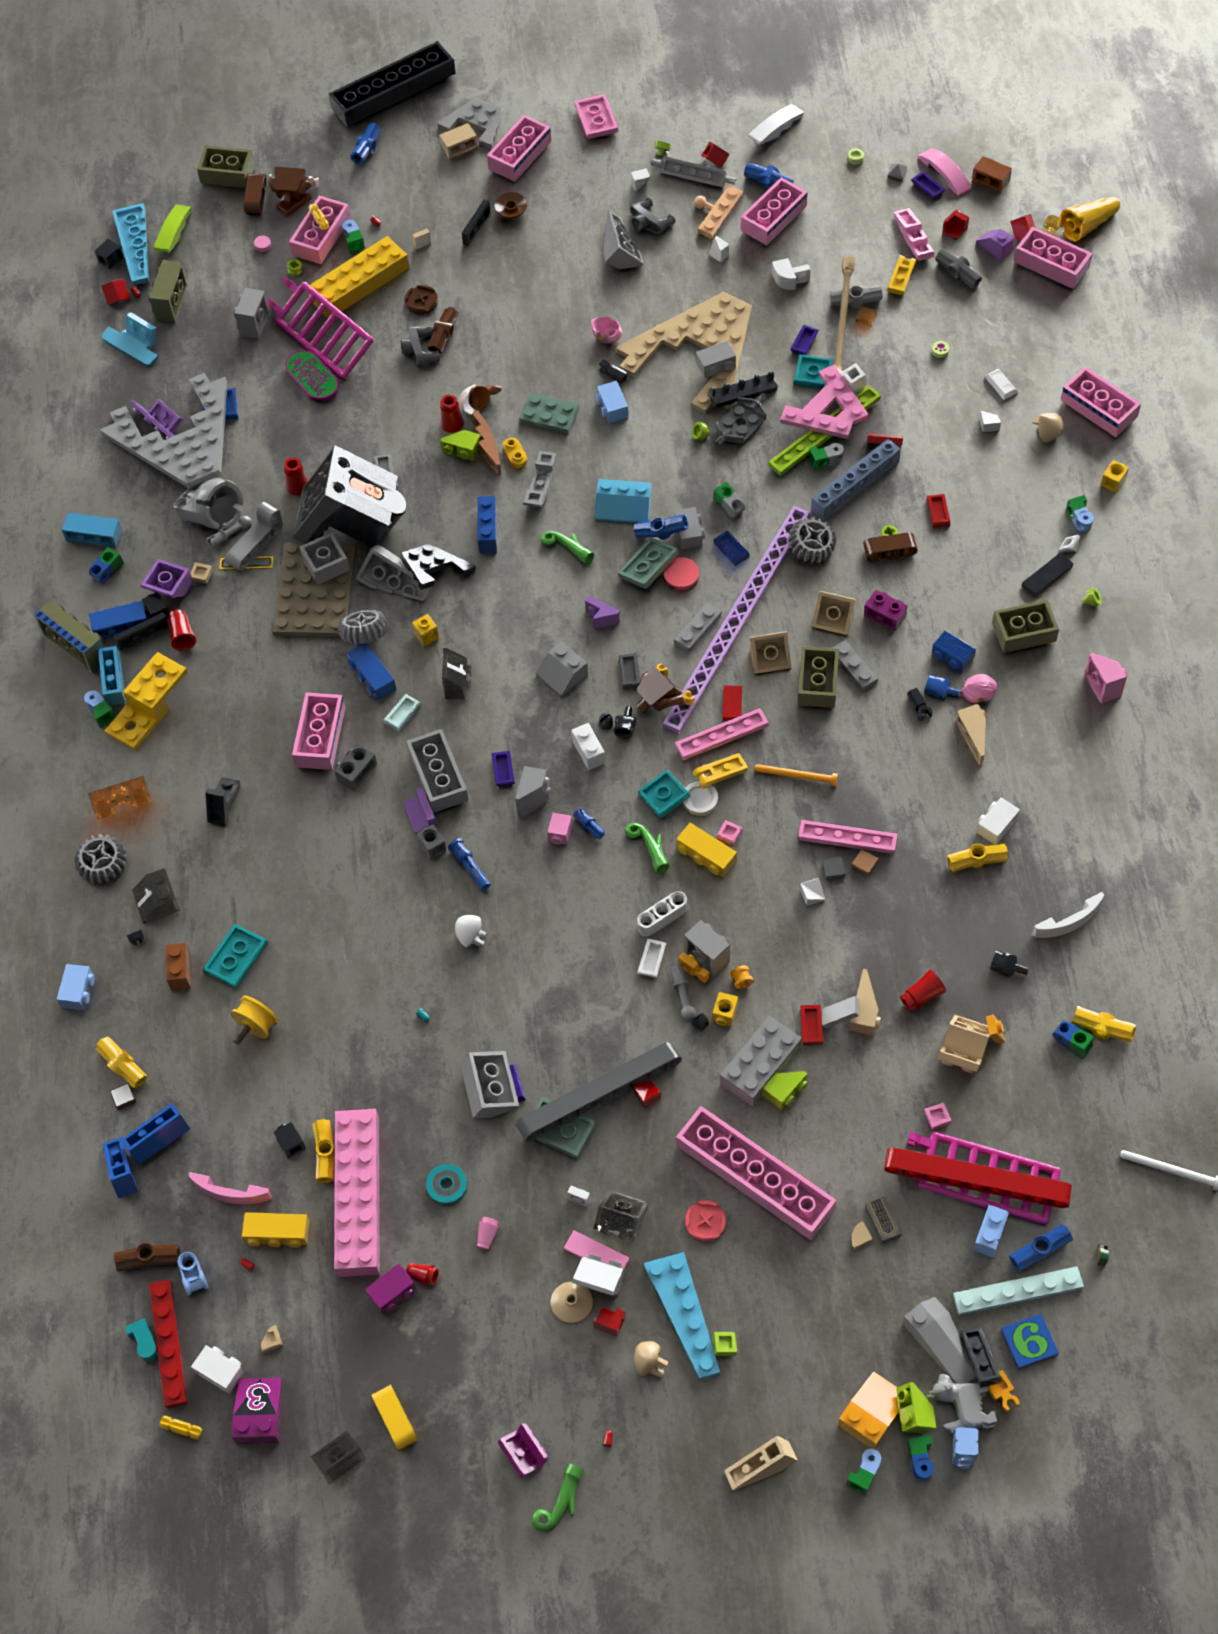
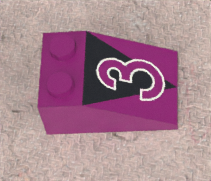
[232,1377,282,1444]

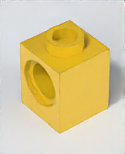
[1101,460,1129,493]
[412,614,439,647]
[712,992,738,1026]

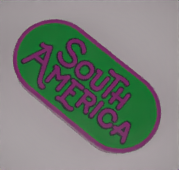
[285,350,339,402]

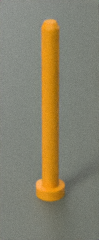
[754,764,838,787]

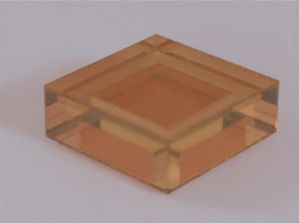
[855,306,877,326]

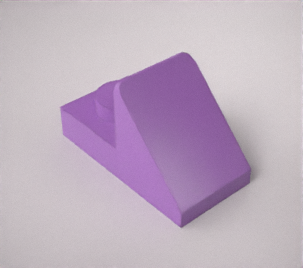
[585,596,620,629]

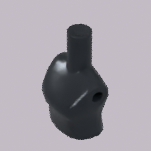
[613,706,637,738]
[990,950,1029,977]

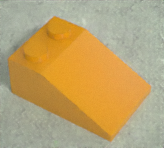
[838,1372,899,1450]

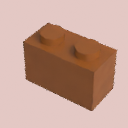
[972,156,1012,192]
[165,943,191,990]

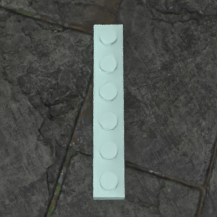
[953,1266,1084,1316]

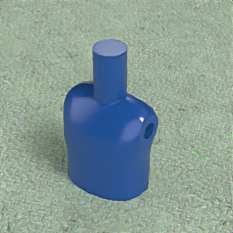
[924,674,960,699]

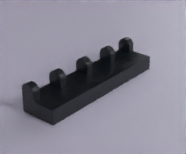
[708,371,778,408]

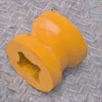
[730,965,754,989]

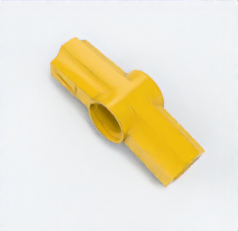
[947,844,1008,872]
[1072,1006,1136,1043]
[96,1037,147,1089]
[312,1119,335,1183]

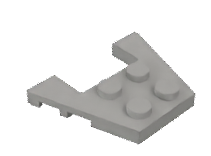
[437,98,503,149]

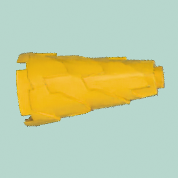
[1059,197,1120,241]

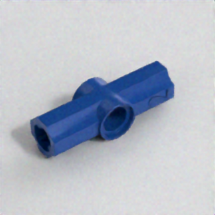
[1009,1224,1073,1272]

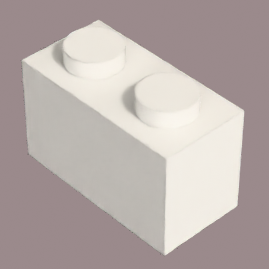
[571,723,605,771]
[977,797,1020,845]
[191,1345,244,1394]

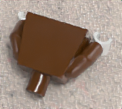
[268,167,319,206]

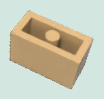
[439,123,478,159]

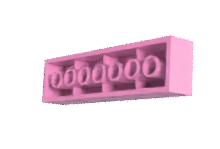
[676,1106,837,1240]
[334,1109,380,1277]

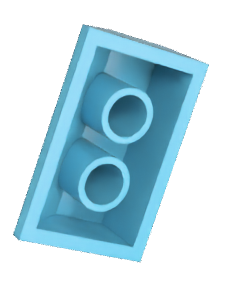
[595,479,652,524]

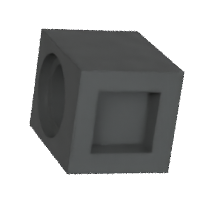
[417,825,446,860]

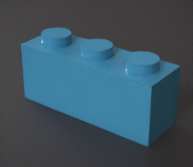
[62,513,122,547]
[98,646,126,706]

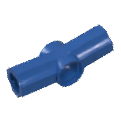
[350,123,381,165]
[744,163,794,187]
[634,514,689,540]

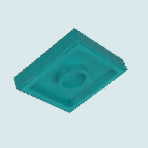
[793,354,833,389]
[637,769,691,819]

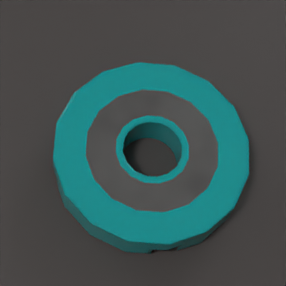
[426,1164,467,1205]

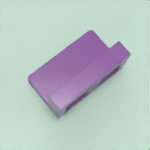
[404,787,437,834]

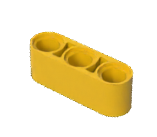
[371,1385,418,1451]

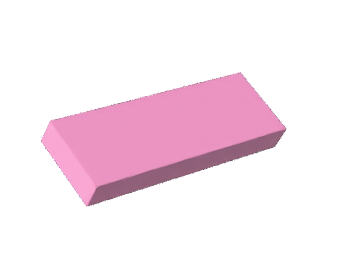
[564,1230,630,1268]

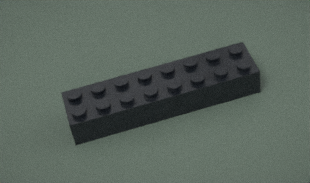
[328,41,456,127]

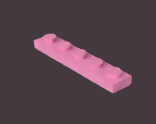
[675,708,768,761]
[798,820,897,854]

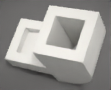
[772,258,810,290]
[836,363,866,404]

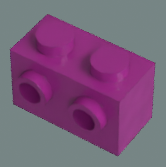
[864,590,908,631]
[365,1264,416,1315]

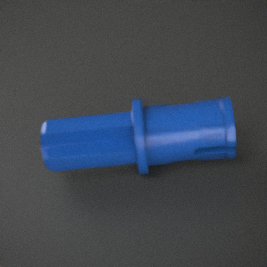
[573,808,605,839]

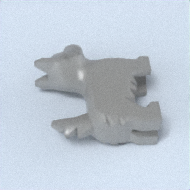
[926,1374,997,1433]

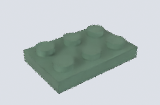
[519,392,579,434]
[618,538,680,589]
[533,1096,596,1159]

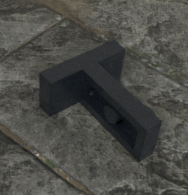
[205,777,240,826]

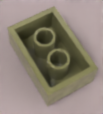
[197,146,255,188]
[148,260,188,323]
[992,599,1059,653]
[798,646,839,708]

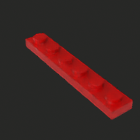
[149,1279,188,1408]

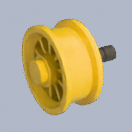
[230,996,279,1045]

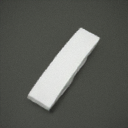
[748,104,804,145]

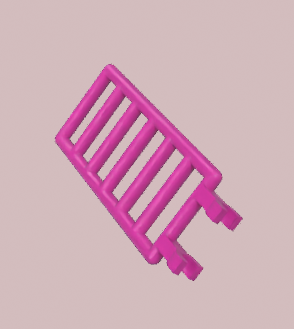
[267,277,374,379]
[907,1131,1061,1225]

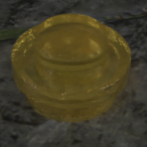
[1044,215,1060,231]

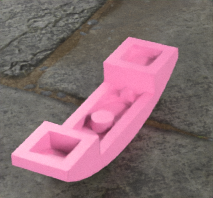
[918,148,972,197]
[189,1172,272,1205]

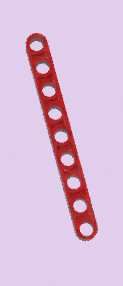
[884,1147,1072,1208]

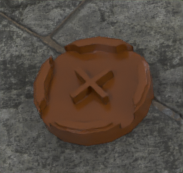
[404,285,438,314]

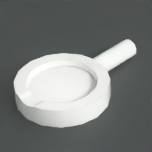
[682,765,718,816]

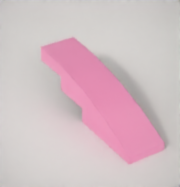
[894,208,934,261]

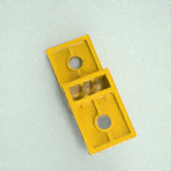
[104,652,188,751]

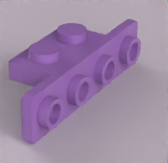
[130,399,183,439]

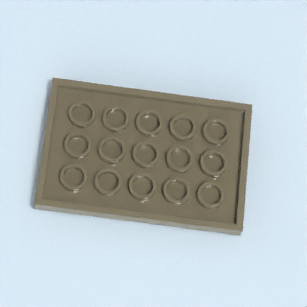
[272,542,356,637]

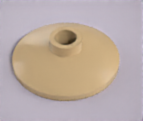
[551,1282,593,1323]

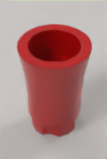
[440,394,464,433]
[284,457,308,496]
[168,609,197,651]
[900,970,946,1012]

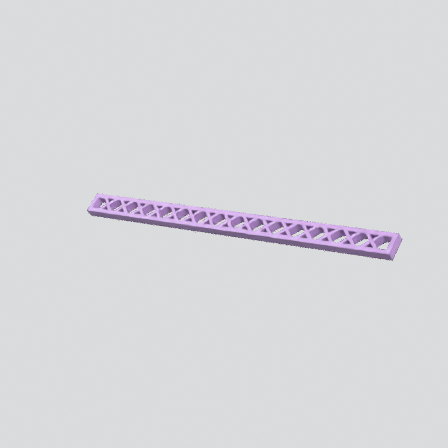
[663,506,810,734]

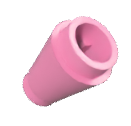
[477,1217,499,1250]

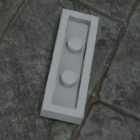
[674,603,722,652]
[832,640,878,691]

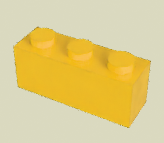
[676,823,737,878]
[242,1213,310,1248]

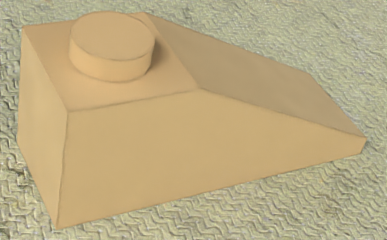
[955,704,987,766]
[849,969,881,1036]
[724,1436,798,1491]

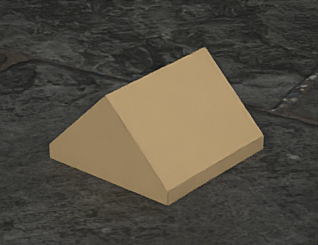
[812,591,856,635]
[750,631,791,674]

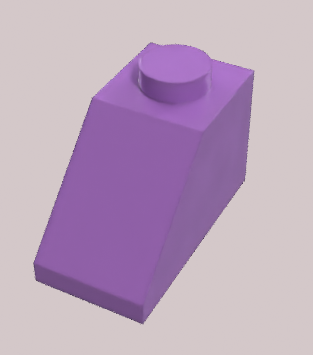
[976,229,1014,260]

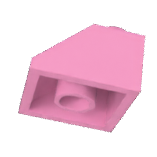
[1084,653,1127,704]

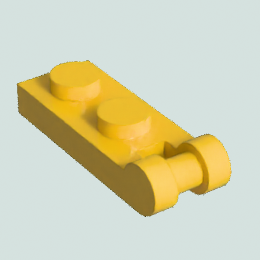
[887,255,917,296]
[693,753,748,789]

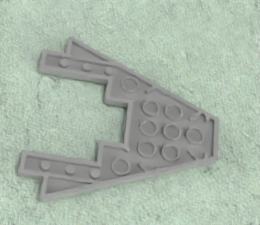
[100,373,228,488]

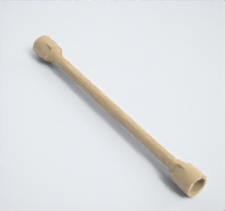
[835,256,856,375]

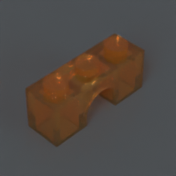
[88,776,152,820]

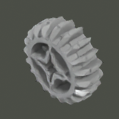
[788,516,837,564]
[338,609,388,645]
[74,834,127,884]

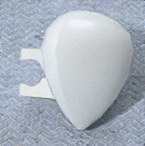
[455,915,486,947]

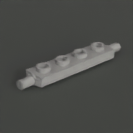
[651,156,736,187]

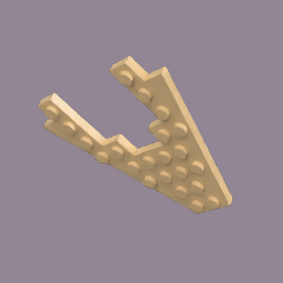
[616,292,752,414]

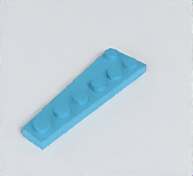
[112,203,149,286]
[644,1252,720,1380]

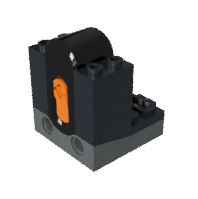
[292,445,407,547]

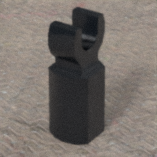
[599,359,628,384]
[907,688,932,721]

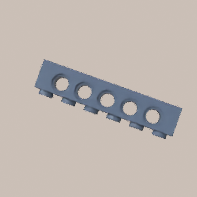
[811,439,901,521]

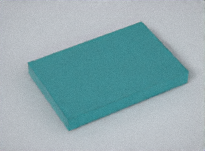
[202,924,268,989]

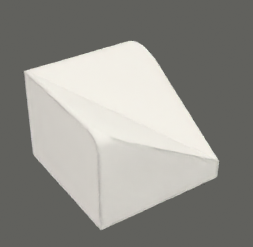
[631,168,650,192]
[709,236,729,262]
[979,411,1001,432]
[800,878,825,906]

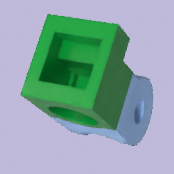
[342,220,365,253]
[1066,495,1094,532]
[84,690,116,728]
[846,1449,881,1495]

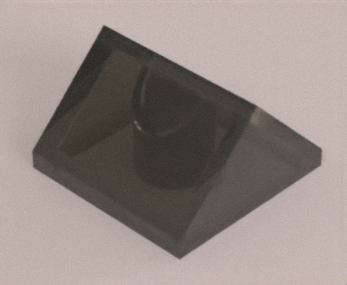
[310,1430,365,1484]

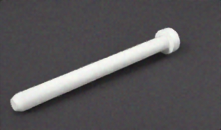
[1120,1150,1218,1191]

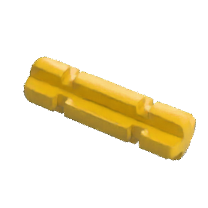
[309,203,329,230]
[160,1416,202,1440]

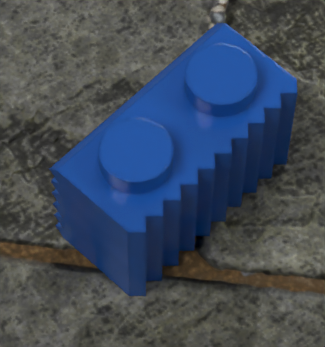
[932,630,976,672]

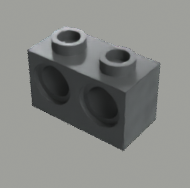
[334,744,377,791]

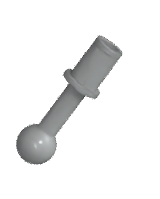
[206,516,252,548]
[670,964,697,1021]

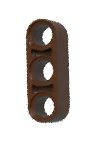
[244,174,267,213]
[863,532,918,562]

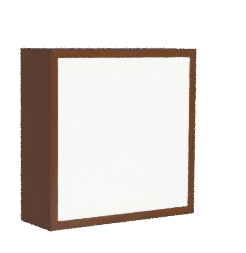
[110,1083,136,1110]

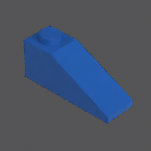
[102,1137,138,1199]

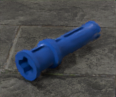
[448,838,491,891]

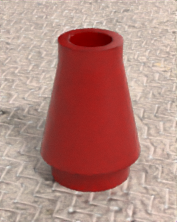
[406,1263,439,1286]

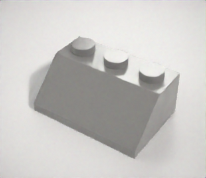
[460,1051,519,1119]

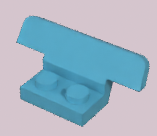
[102,313,158,366]

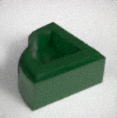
[1097,1244,1109,1266]

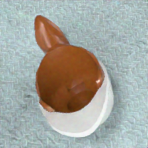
[459,385,502,415]

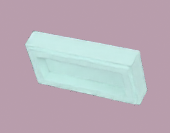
[383,694,421,732]

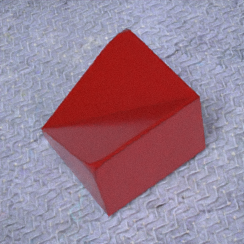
[633,1080,661,1107]

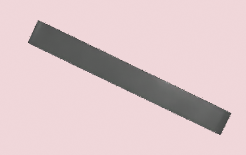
[515,1042,682,1142]

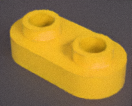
[503,438,527,469]

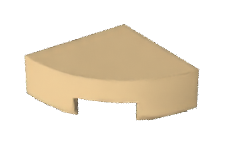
[851,1221,873,1250]
[261,1325,283,1354]

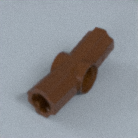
[428,307,459,354]
[114,1243,180,1272]

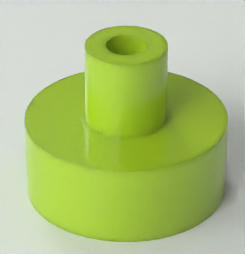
[654,140,671,157]
[691,422,710,440]
[1082,587,1102,607]

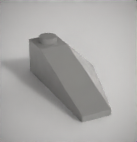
[604,210,644,270]
[355,545,432,601]
[903,1297,976,1384]

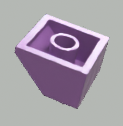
[140,559,193,598]

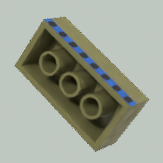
[34,600,105,673]

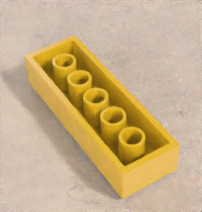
[309,236,409,318]

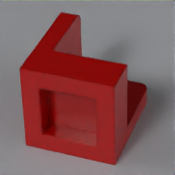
[701,142,730,168]
[942,210,969,240]
[1010,214,1035,240]
[101,279,130,305]
[593,1308,626,1337]

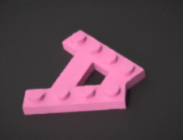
[780,365,868,439]

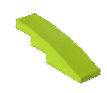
[153,204,192,253]

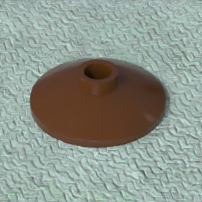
[495,192,527,218]

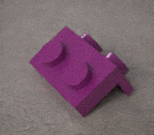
[498,1423,548,1479]

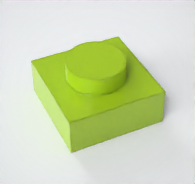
[712,1332,737,1356]

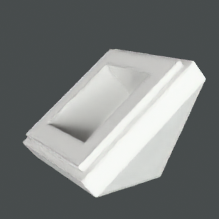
[1058,535,1080,553]

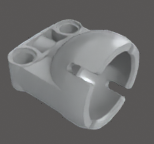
[173,478,243,530]

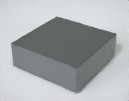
[822,857,845,880]

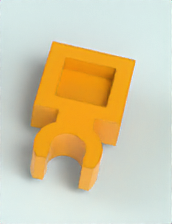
[678,952,710,984]
[986,1014,1006,1044]
[988,1370,1019,1413]

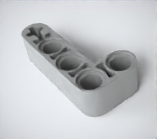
[225,502,283,571]

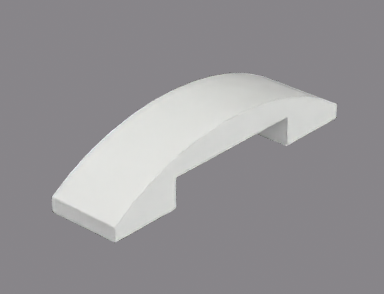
[1032,892,1104,938]

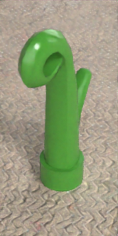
[540,531,594,565]
[625,823,670,873]
[532,1463,584,1531]

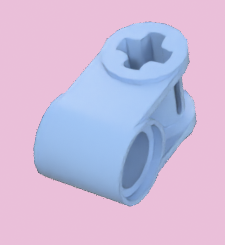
[178,1252,208,1296]

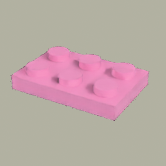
[574,94,618,139]

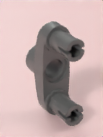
[629,197,676,234]
[401,325,440,365]

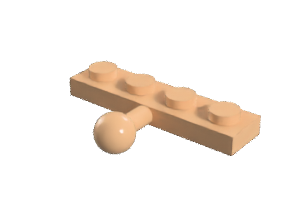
[694,185,743,239]

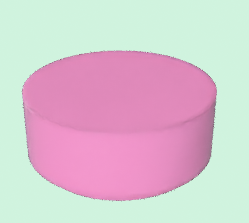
[254,236,271,252]

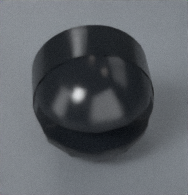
[599,713,614,730]
[127,930,144,946]
[691,1013,709,1030]

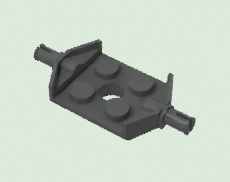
[714,393,767,447]

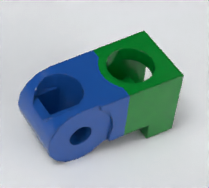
[89,547,124,583]
[1052,1021,1094,1059]
[907,1435,934,1482]

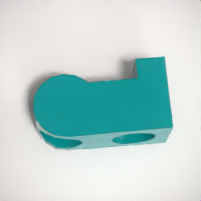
[124,1318,158,1363]

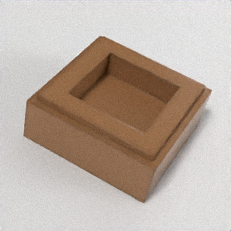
[851,849,879,876]

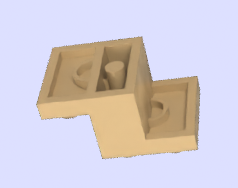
[938,1015,990,1073]

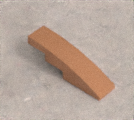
[472,410,501,476]

